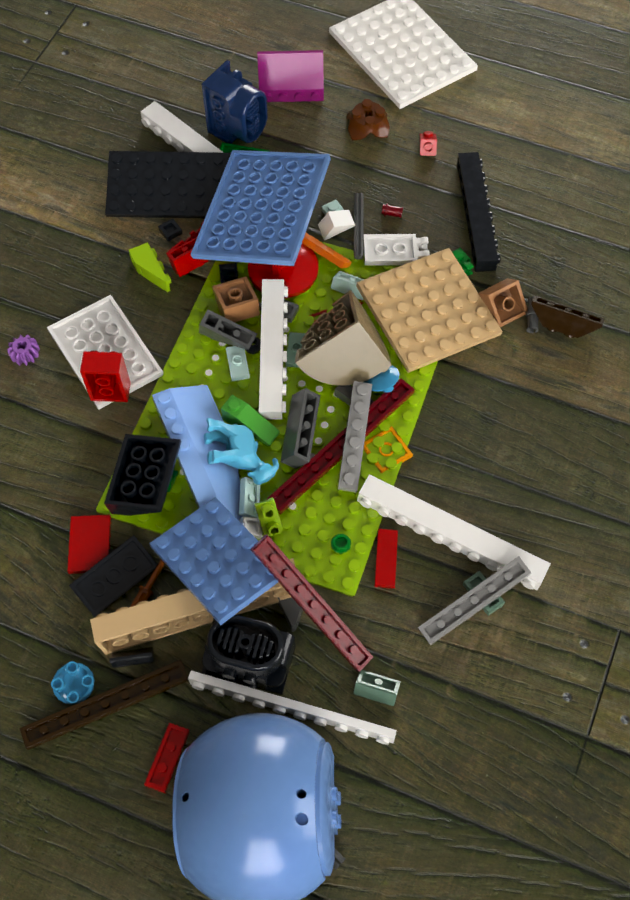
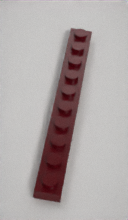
[266,378,415,515]

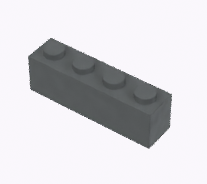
[280,388,320,469]

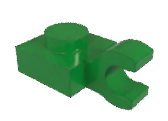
[452,248,474,276]

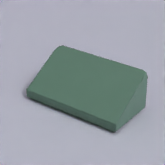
[354,670,401,706]

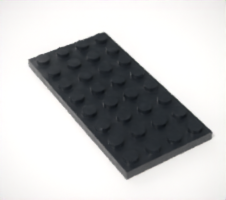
[105,151,231,218]

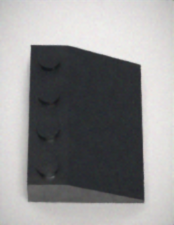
[104,434,181,516]

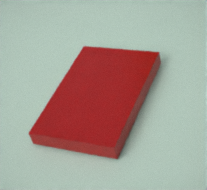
[67,515,111,574]

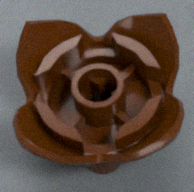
[346,99,390,141]

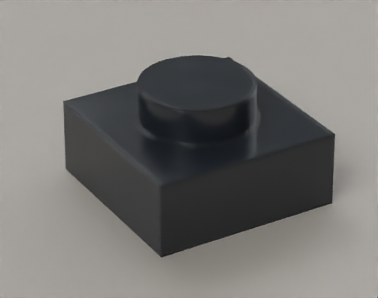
[158,219,182,241]

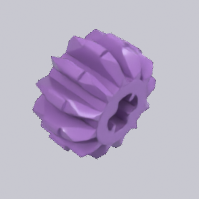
[7,334,40,366]

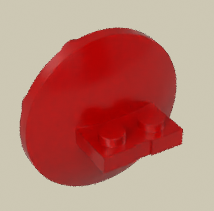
[248,243,319,298]

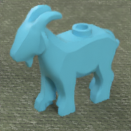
[204,418,279,485]

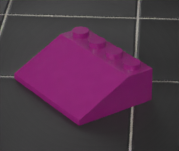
[257,50,324,102]

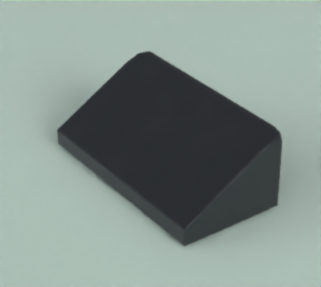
[109,647,154,668]

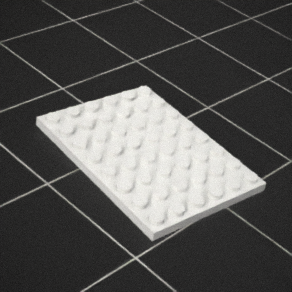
[329,0,478,109]

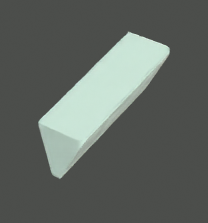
[331,271,364,300]

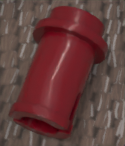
[381,203,403,218]

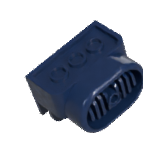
[202,60,268,144]

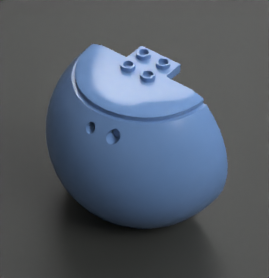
[172,713,341,900]

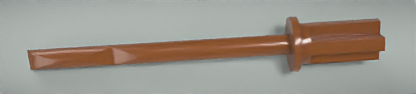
[130,559,165,607]

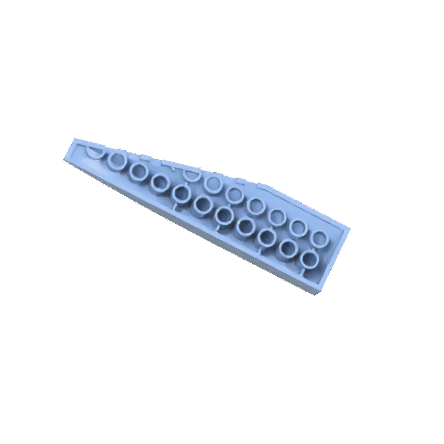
[152,385,243,522]

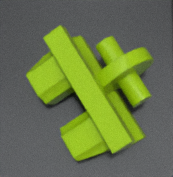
[254,497,284,537]

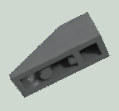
[199,310,257,350]

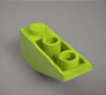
[128,242,172,292]

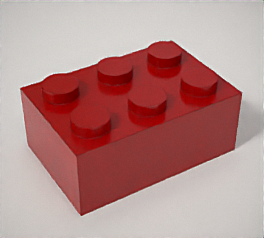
[80,351,131,402]

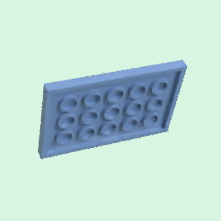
[149,497,278,625]

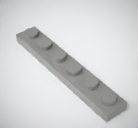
[337,381,372,493]
[418,556,531,646]

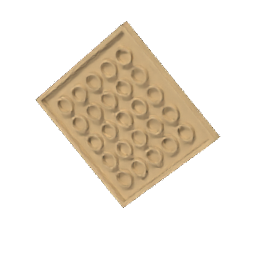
[356,248,503,373]

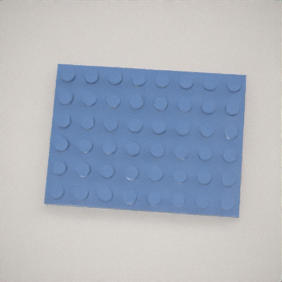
[191,150,331,266]

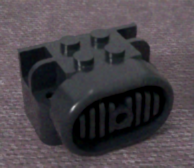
[202,614,296,695]

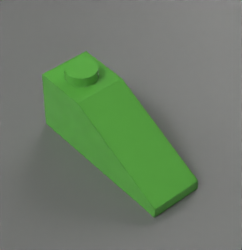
[221,395,280,447]

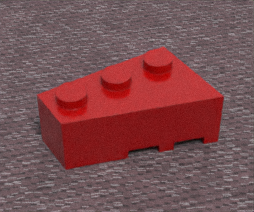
[166,221,211,277]

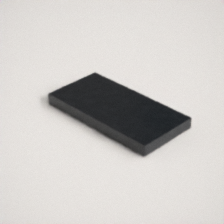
[69,535,158,618]

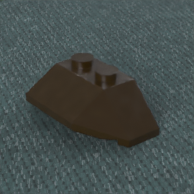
[531,295,605,338]

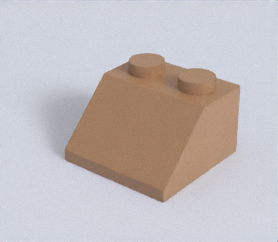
[212,276,260,322]
[478,278,528,327]

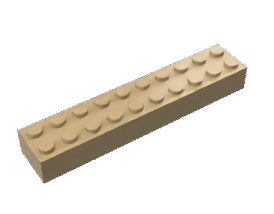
[90,558,296,655]

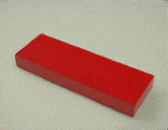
[375,529,398,589]
[144,723,190,793]

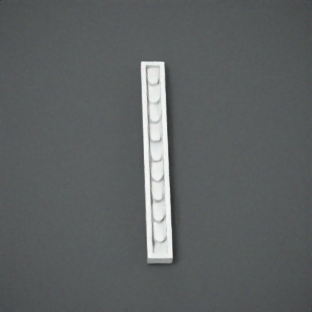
[188,671,397,745]

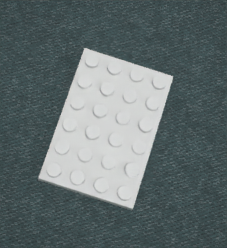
[47,295,163,410]

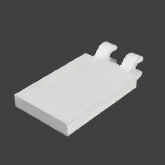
[363,234,430,266]

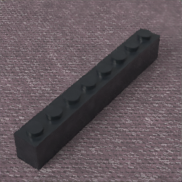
[457,152,500,272]

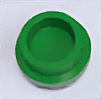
[331,534,351,554]

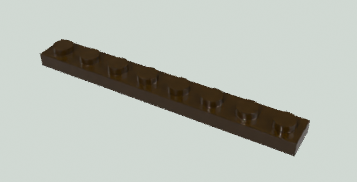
[20,660,189,750]

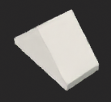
[318,210,355,241]

